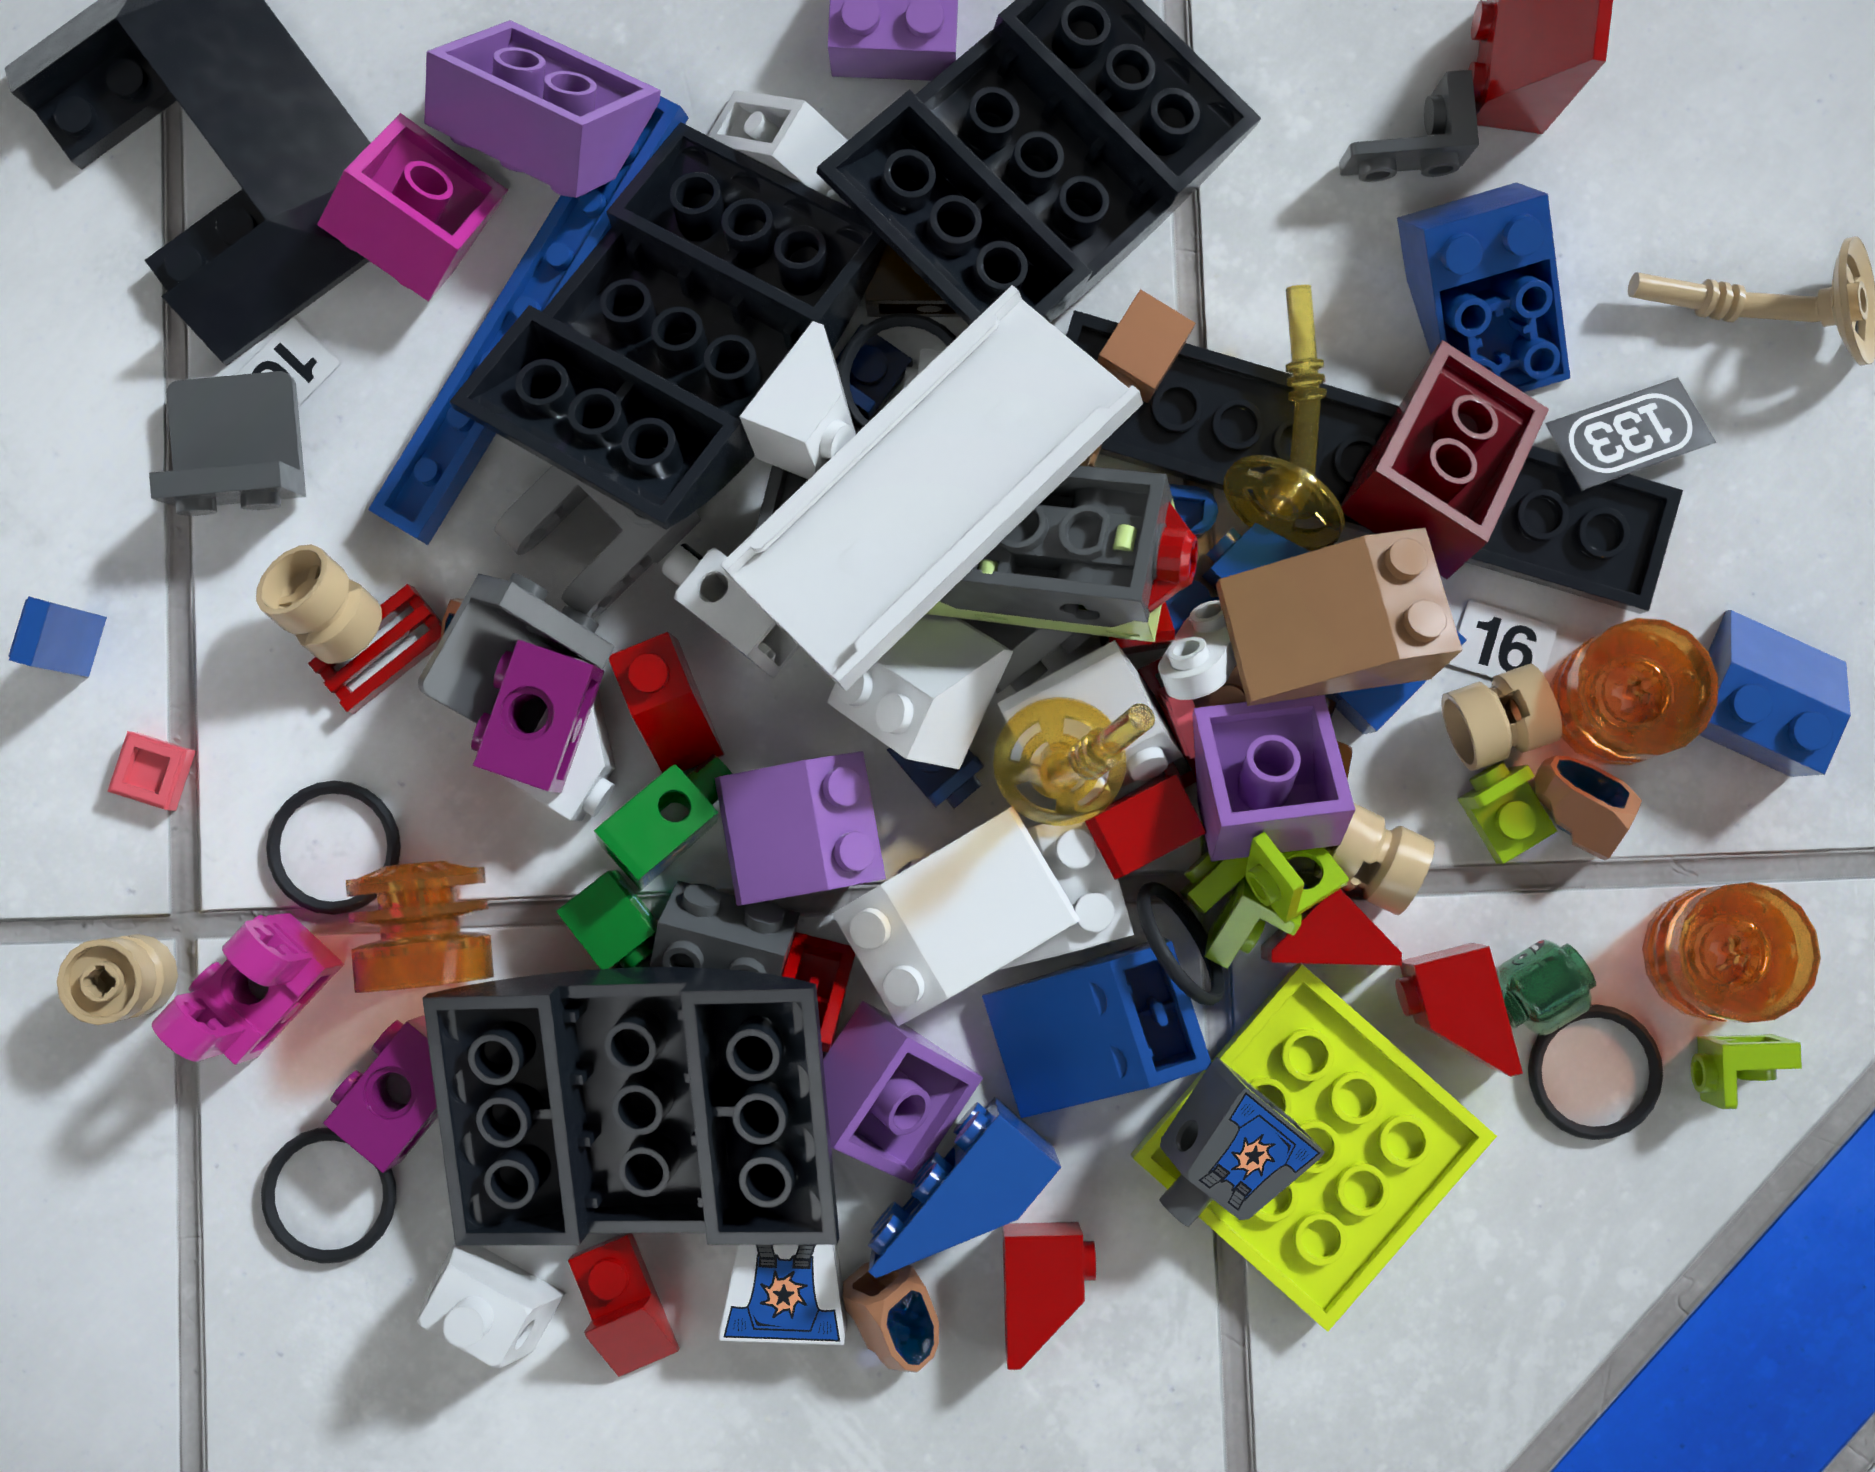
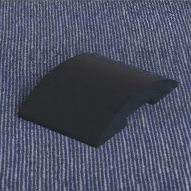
[816,0,1261,326]
[449,122,887,530]
[422,967,840,1246]

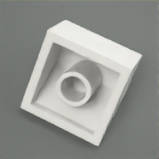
[827,614,1013,769]
[998,640,1183,815]

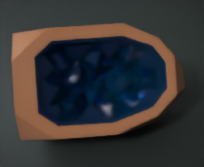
[1534,755,1642,861]
[843,1262,939,1373]

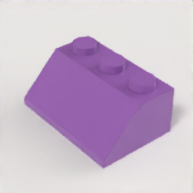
[424,20,661,198]

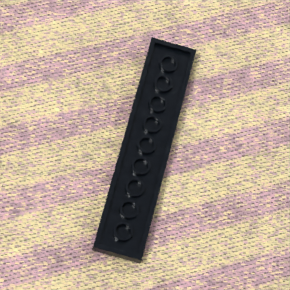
[1066,310,1683,614]

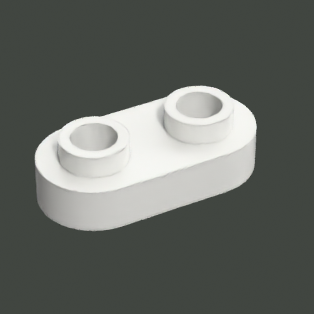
[1158,600,1236,700]

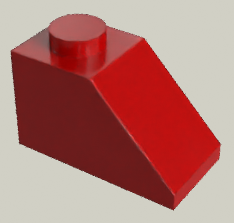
[609,632,725,773]
[1395,943,1523,1077]
[1002,1222,1096,1370]

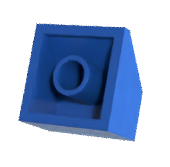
[1676,610,1851,777]

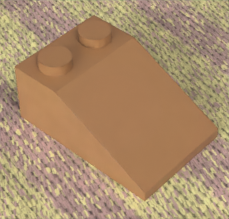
[1215,528,1462,706]

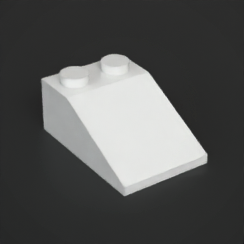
[832,806,1080,1027]
[910,808,1134,971]

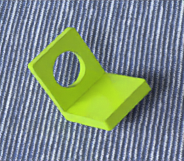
[1245,832,1349,924]

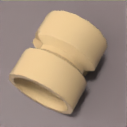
[256,544,382,664]
[1441,663,1562,771]
[1314,803,1435,915]
[56,934,178,1025]

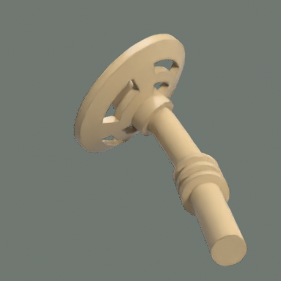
[1628,236,1875,366]

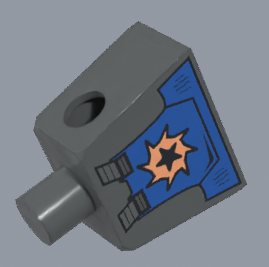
[1159,1057,1325,1227]

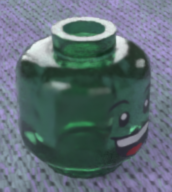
[1497,940,1596,1036]

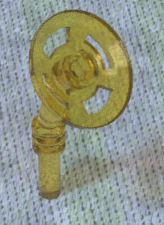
[1223,285,1345,552]
[993,697,1155,826]

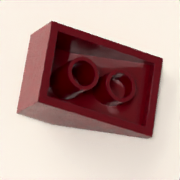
[1339,340,1549,580]

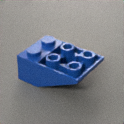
[1397,182,1570,392]
[982,937,1211,1118]
[868,1097,1061,1278]

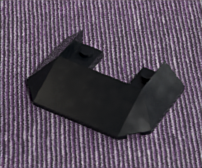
[4,0,371,365]

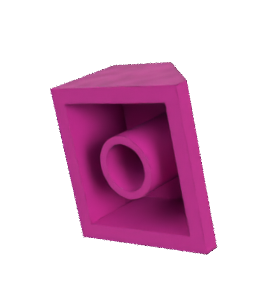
[317,113,508,302]

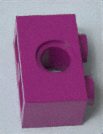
[471,639,605,793]
[323,1015,438,1173]

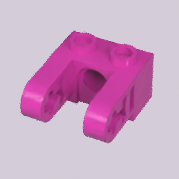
[152,913,344,1065]

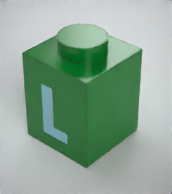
[556,870,658,969]

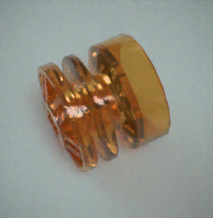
[1550,618,1718,766]
[345,861,494,993]
[1642,882,1821,1023]

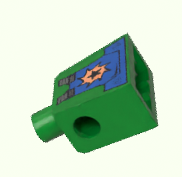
[594,754,733,891]

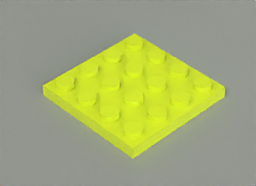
[1130,963,1497,1332]

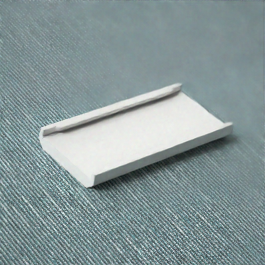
[720,285,1143,691]

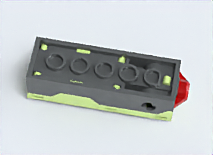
[756,465,1198,642]

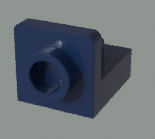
[835,323,913,421]
[887,747,985,809]

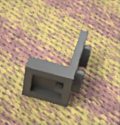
[1339,70,1479,182]

